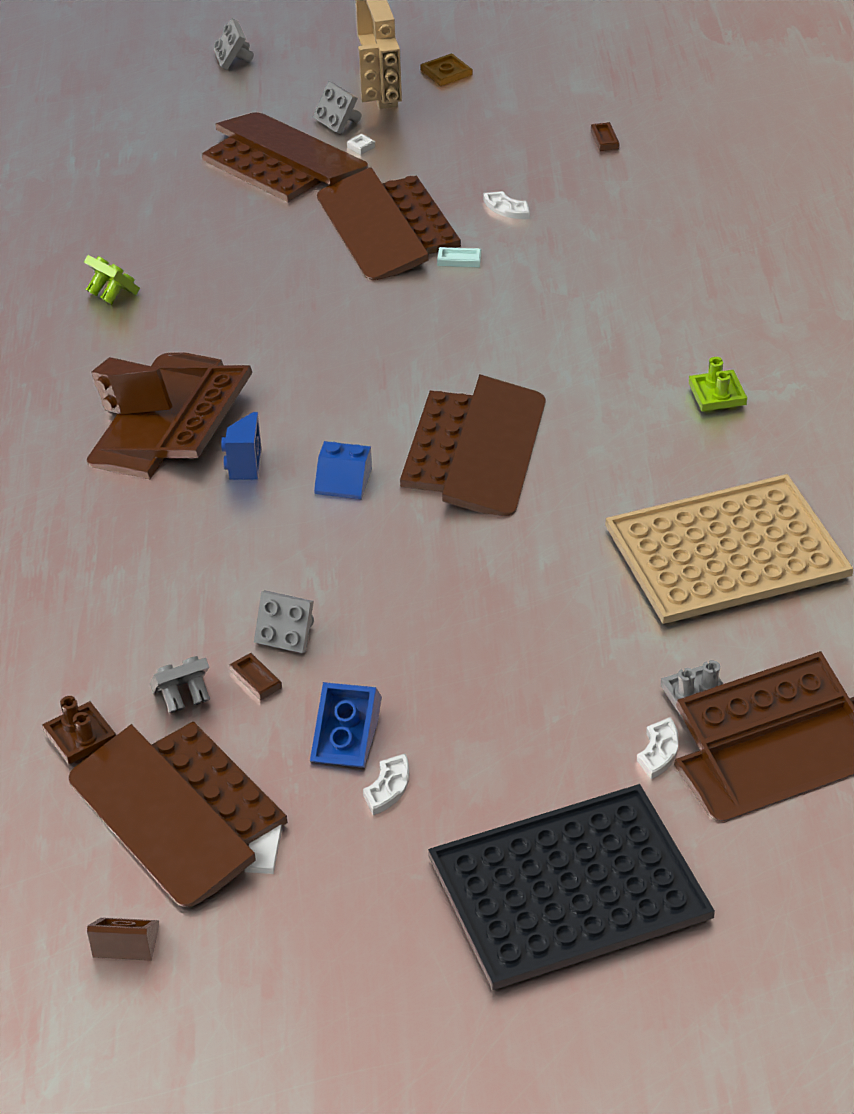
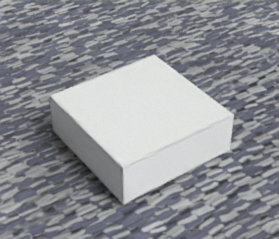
[347,134,375,155]

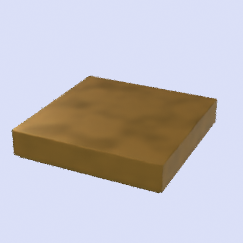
[420,53,473,86]

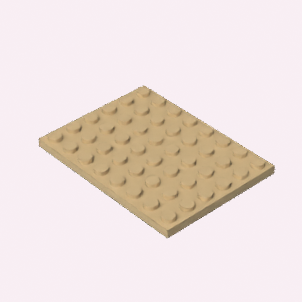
[605,474,853,624]

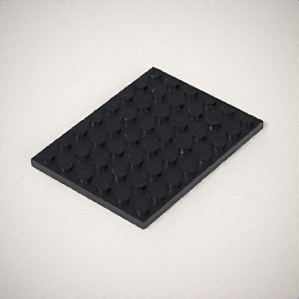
[428,784,715,991]

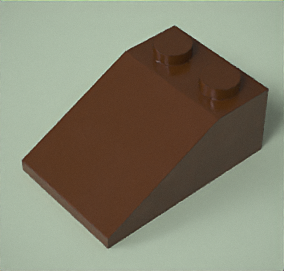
[91,357,173,414]

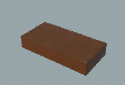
[591,122,619,151]
[229,653,282,701]

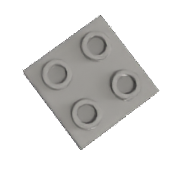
[214,19,254,70]
[313,81,362,134]
[254,590,314,653]
[150,656,210,713]
[661,660,723,721]

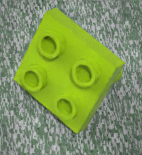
[84,255,140,305]
[689,357,747,411]

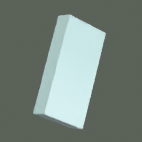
[437,247,481,267]

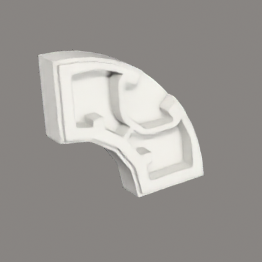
[483,191,530,219]
[637,717,678,779]
[363,754,409,815]

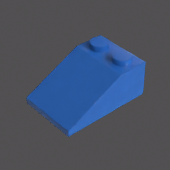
[310,682,382,768]

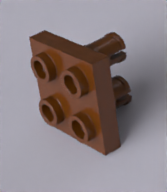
[42,696,116,765]

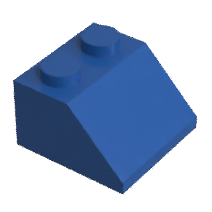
[221,412,262,480]
[314,441,372,500]

